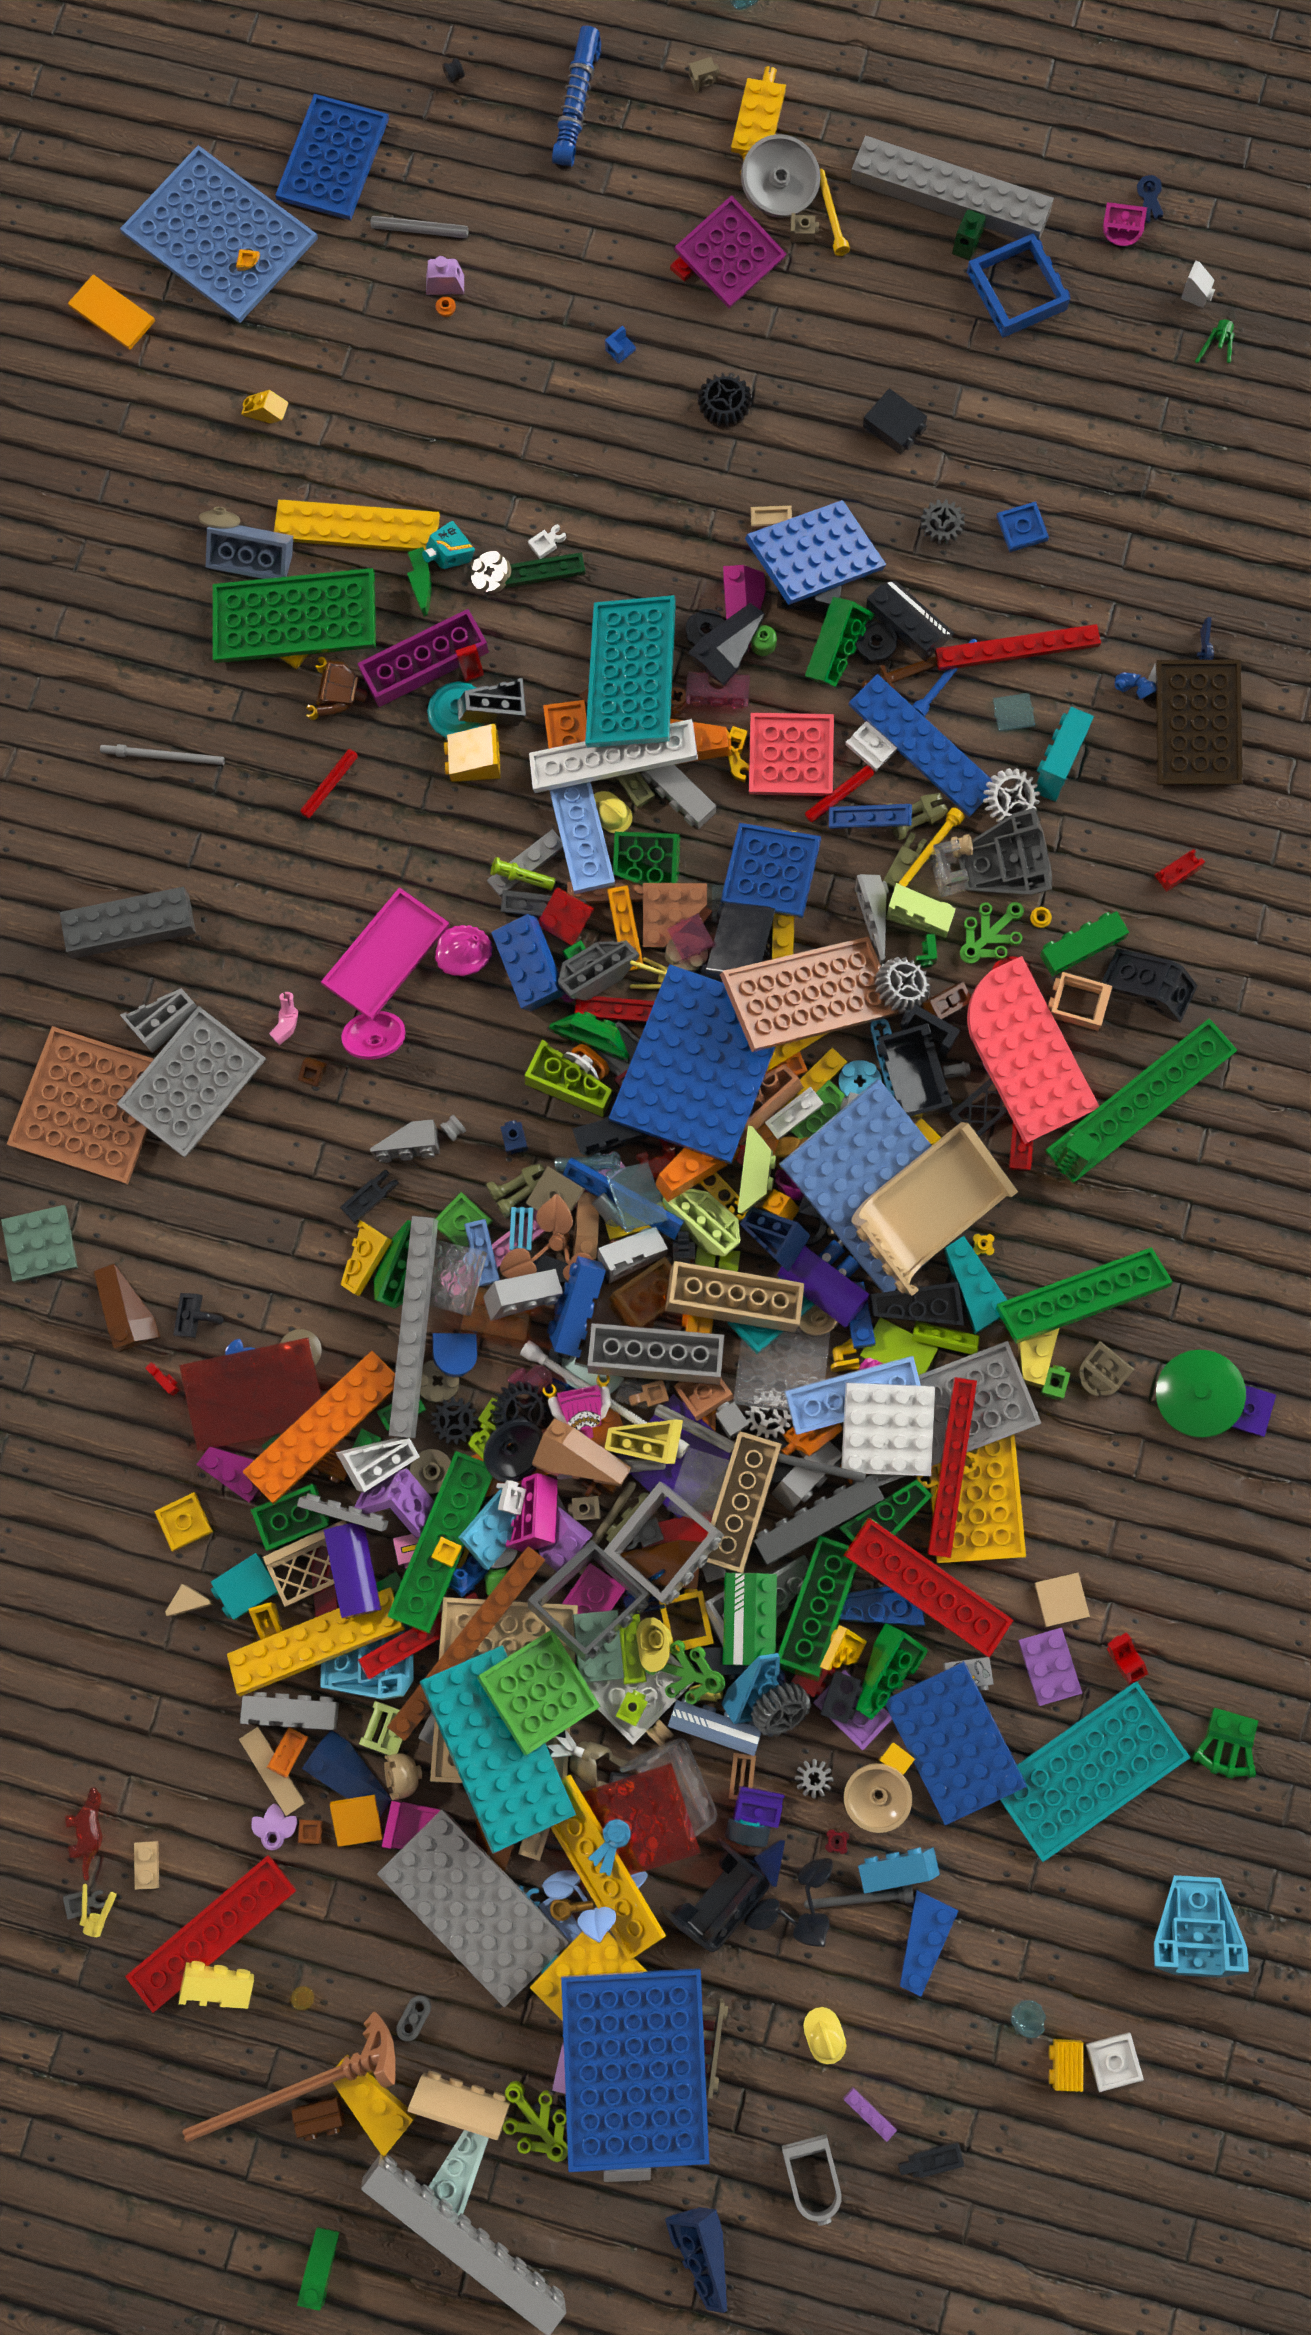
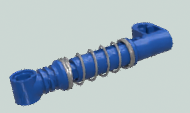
[552,26,601,167]

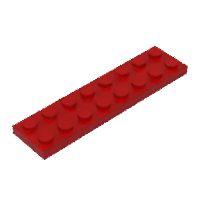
[843,1518,1014,1658]
[125,1855,297,2013]

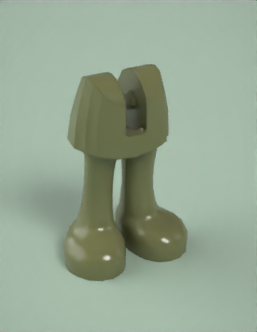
[886,793,948,840]
[486,1163,545,1218]

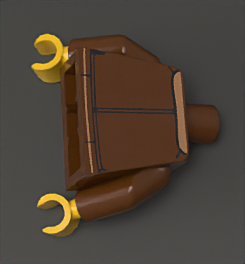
[306,657,367,720]

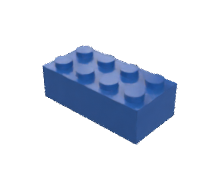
[491,914,566,1012]

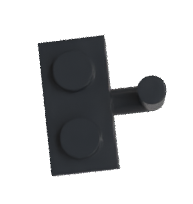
[173,1293,224,1338]

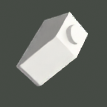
[1181,261,1215,308]

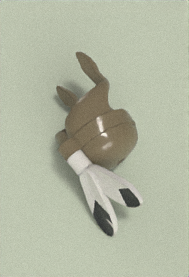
[547,1730,630,1794]

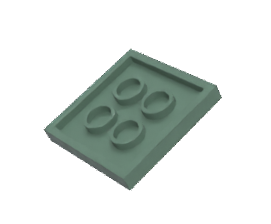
[1,1205,78,1283]

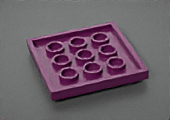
[674,195,787,309]

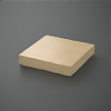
[1034,1573,1090,1627]

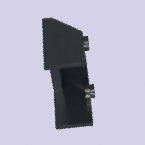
[659,1837,770,1952]

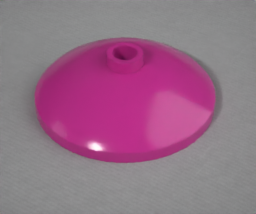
[341,1011,406,1060]

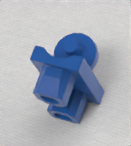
[448,1556,488,1597]

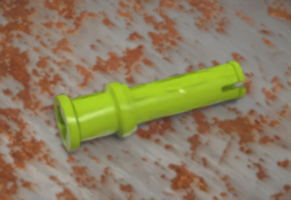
[490,857,555,891]

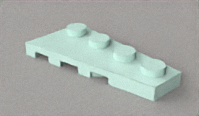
[429,2130,489,2215]

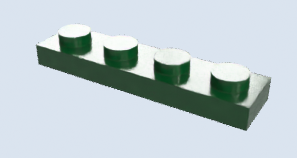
[505,552,586,588]

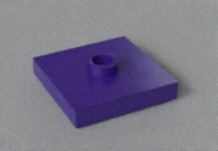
[1231,1385,1276,1437]

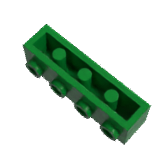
[1040,911,1130,977]
[1054,1129,1100,1178]

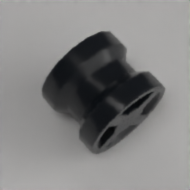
[442,58,465,84]

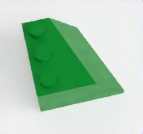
[613,832,680,885]

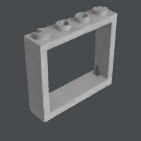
[604,1482,724,1605]

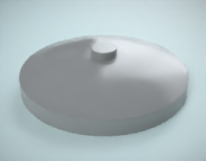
[741,134,820,218]

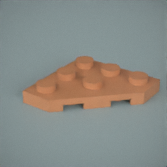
[643,883,707,947]

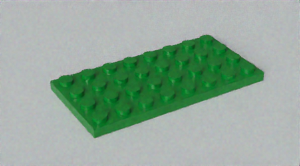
[213,568,376,663]

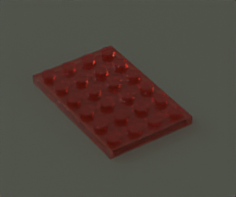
[179,1337,322,1451]
[580,1763,701,1890]

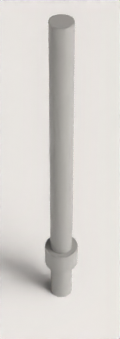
[100,744,225,765]

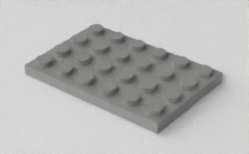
[117,1006,266,1158]

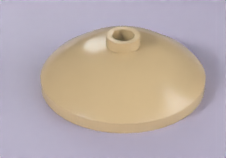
[844,1764,912,1833]

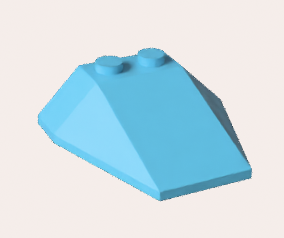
[321,1624,413,1700]
[1154,1875,1249,1978]

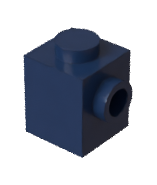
[500,1120,529,1156]

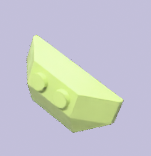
[738,1126,776,1214]
[662,1189,740,1256]

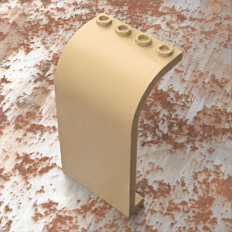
[852,1122,1018,1296]

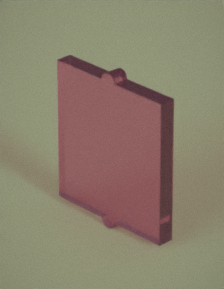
[667,913,714,961]

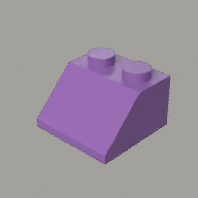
[538,1507,593,1572]

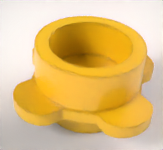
[973,1234,994,1255]

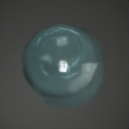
[1011,2000,1046,2038]

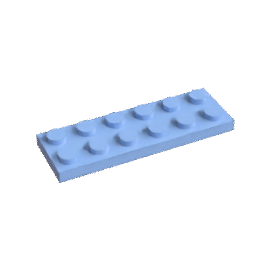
[549,782,615,894]
[784,1356,921,1435]

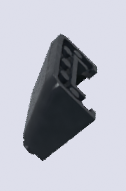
[700,901,776,983]
[876,1023,953,1119]

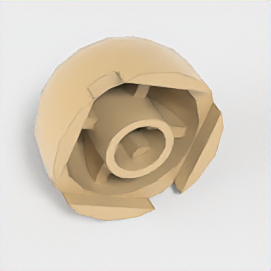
[384,1754,422,1801]

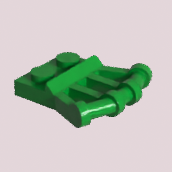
[1191,1708,1258,1779]

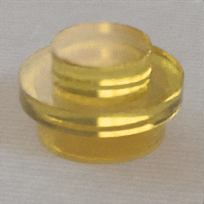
[291,1986,314,2010]

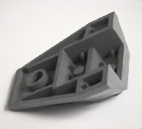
[959,808,1052,895]

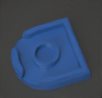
[432,1333,477,1377]

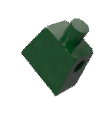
[952,210,986,261]

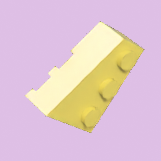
[605,1420,683,1464]

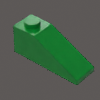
[297,2226,340,2311]

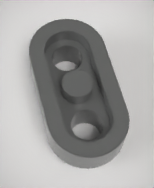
[396,1995,431,2041]

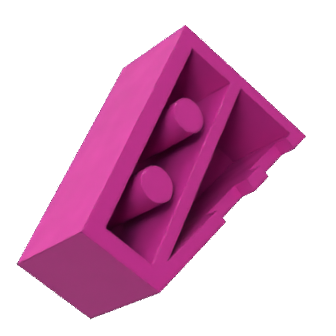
[505,1473,558,1552]

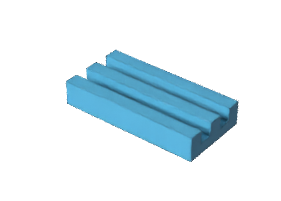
[509,1207,534,1252]

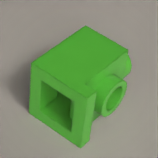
[1040,1365,1070,1401]

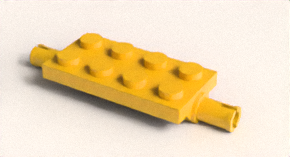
[731,66,786,175]

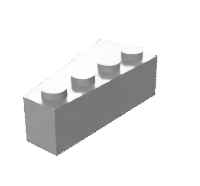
[240,1692,339,1730]

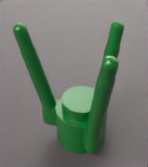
[1195,319,1234,363]

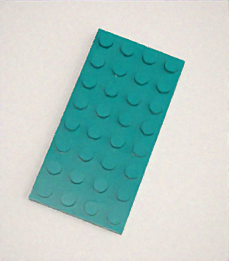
[585,595,676,748]
[420,1645,576,1854]
[1000,1681,1190,1862]

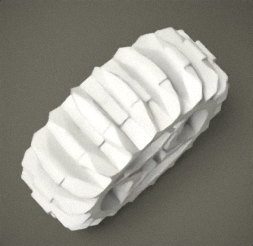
[983,768,1040,823]

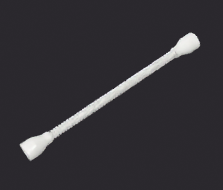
[520,1340,690,1459]

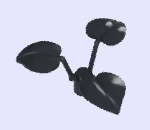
[744,1858,833,1947]

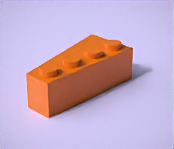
[655,1147,740,1202]

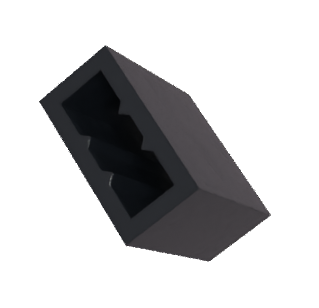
[863,388,928,455]

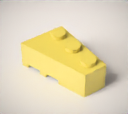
[1018,1328,1059,1388]
[179,1961,254,2009]

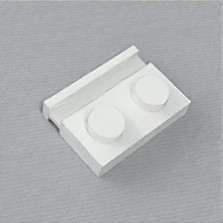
[845,721,897,771]

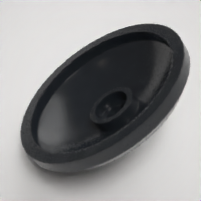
[483,1419,543,1482]

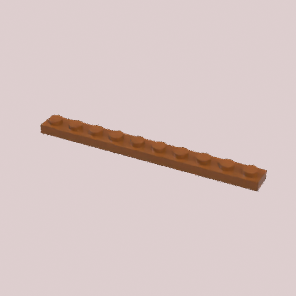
[387,1546,545,1741]

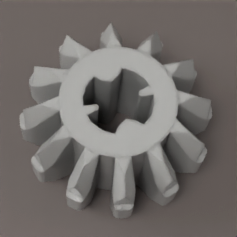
[795,1759,833,1798]

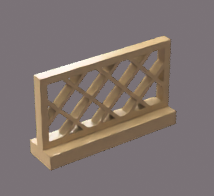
[263,1520,347,1607]

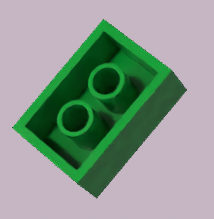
[251,1484,331,1552]

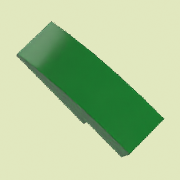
[407,547,432,617]

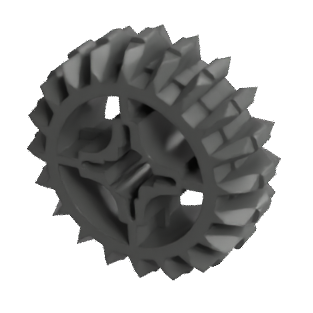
[751,1682,811,1737]

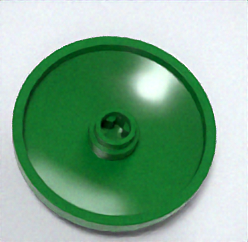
[1156,1350,1246,1438]

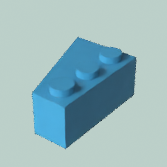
[858,1847,940,1894]

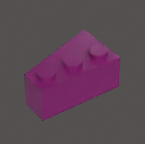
[196,1447,262,1505]

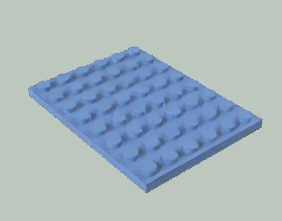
[120,145,318,323]
[779,1079,936,1292]

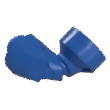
[1115,672,1156,700]

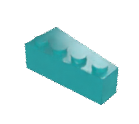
[1034,707,1094,802]
[944,1236,1007,1335]

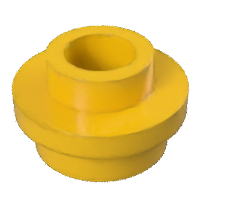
[1030,907,1052,928]

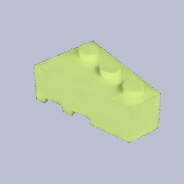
[886,883,955,938]

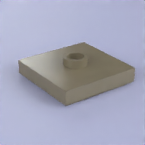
[526,1166,585,1213]

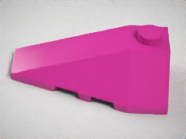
[723,565,765,652]

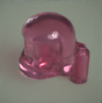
[507,1365,553,1394]

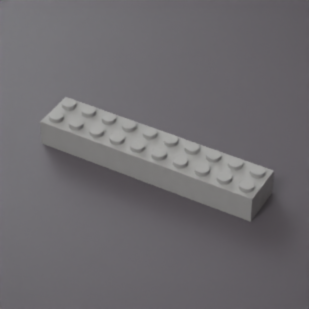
[850,135,1054,240]
[361,2154,566,2335]

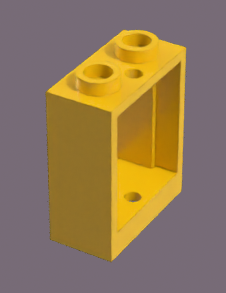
[659,1588,714,1654]

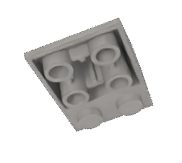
[370,1120,440,1163]

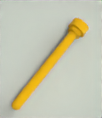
[820,169,850,256]
[898,808,965,887]

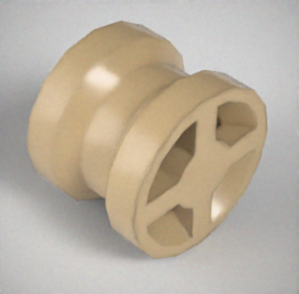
[951,834,973,858]
[646,1719,674,1748]

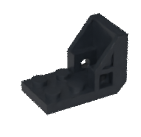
[1101,948,1198,1023]

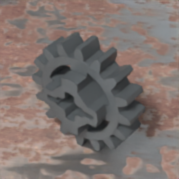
[920,499,965,544]

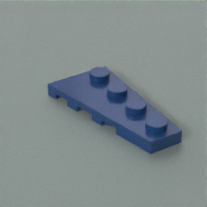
[839,1586,925,1627]
[899,1890,958,1997]

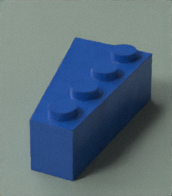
[547,1256,606,1358]

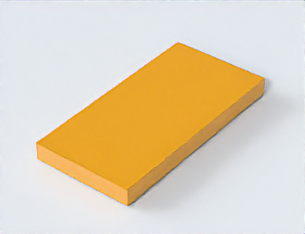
[68,275,155,350]

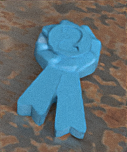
[588,1819,631,1876]

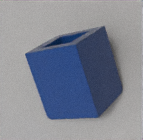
[605,326,636,364]

